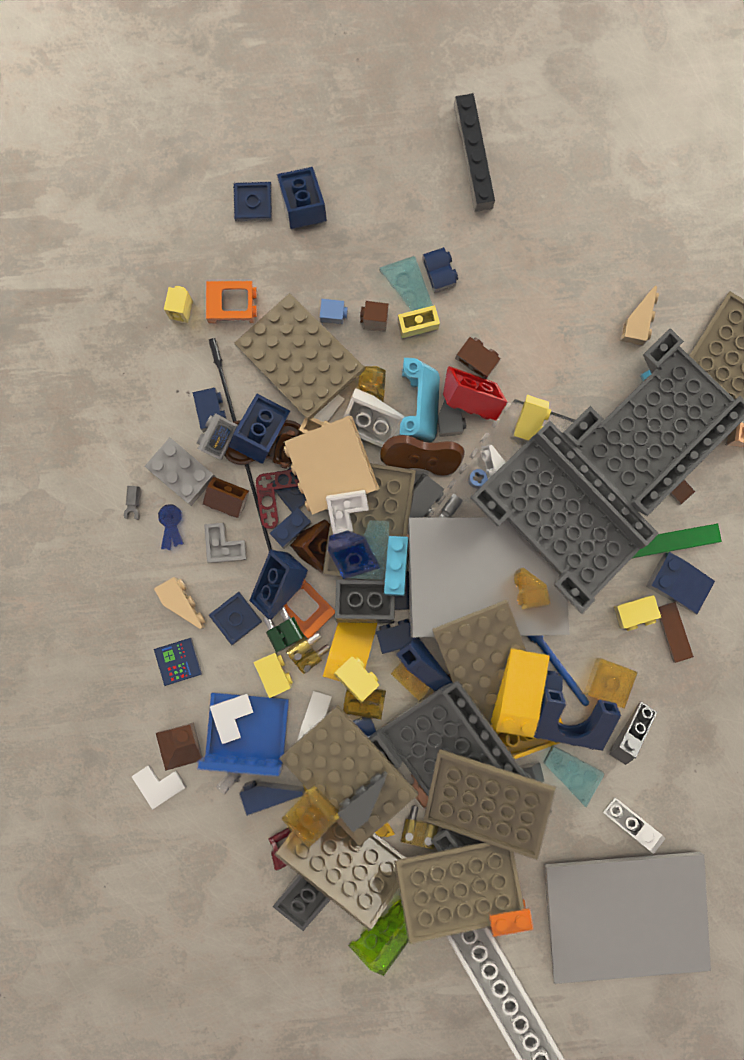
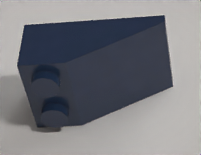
[277,167,327,229]
[228,393,290,464]
[249,550,308,620]
[646,552,715,615]
[239,780,305,816]

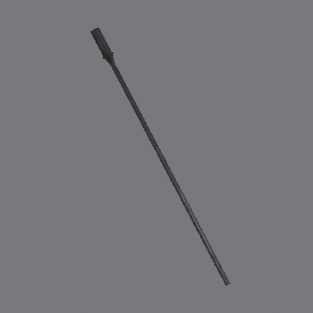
[208,338,272,551]

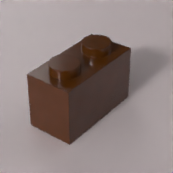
[360,301,389,332]
[455,337,501,379]
[203,477,249,518]

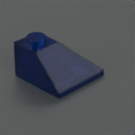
[328,531,380,579]

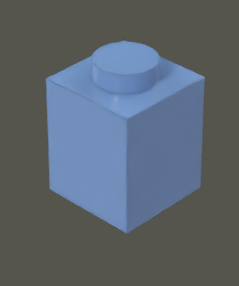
[320,299,348,324]

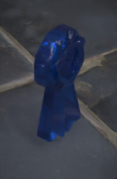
[158,504,184,550]

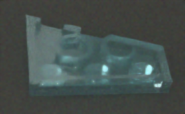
[379,256,433,311]
[348,520,390,580]
[543,745,605,807]

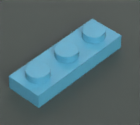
[384,536,409,596]

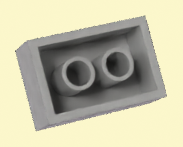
[144,437,216,506]

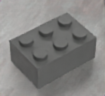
[335,580,395,624]

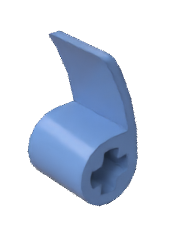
[468,469,488,488]

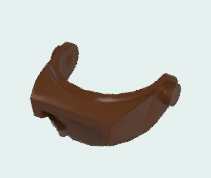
[272,430,295,468]

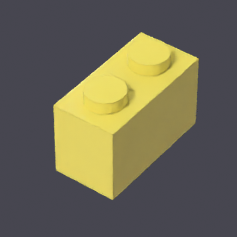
[164,286,193,323]
[397,305,440,338]
[514,395,551,440]
[614,595,661,631]
[254,653,293,698]
[334,656,379,703]

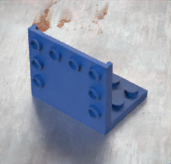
[198,693,289,776]

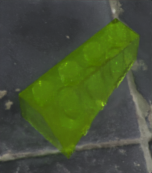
[348,899,408,976]

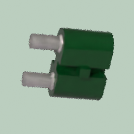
[263,607,305,653]

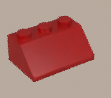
[443,366,508,421]

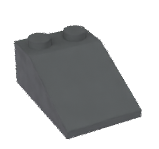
[273,874,330,931]

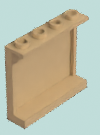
[284,416,380,515]

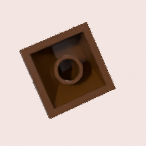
[290,519,330,574]
[156,722,203,771]

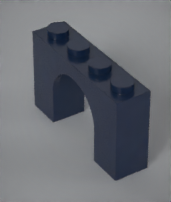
[534,688,621,751]

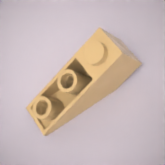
[621,286,659,345]
[154,577,205,629]

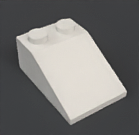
[343,388,405,447]

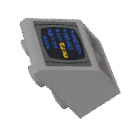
[197,414,238,460]

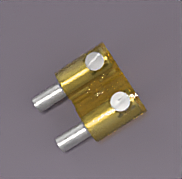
[286,632,330,674]
[400,806,439,850]

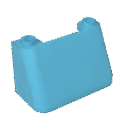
[399,358,440,443]

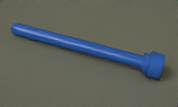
[527,635,589,706]

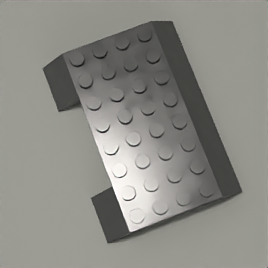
[563,328,744,516]
[470,421,659,614]
[369,681,552,851]

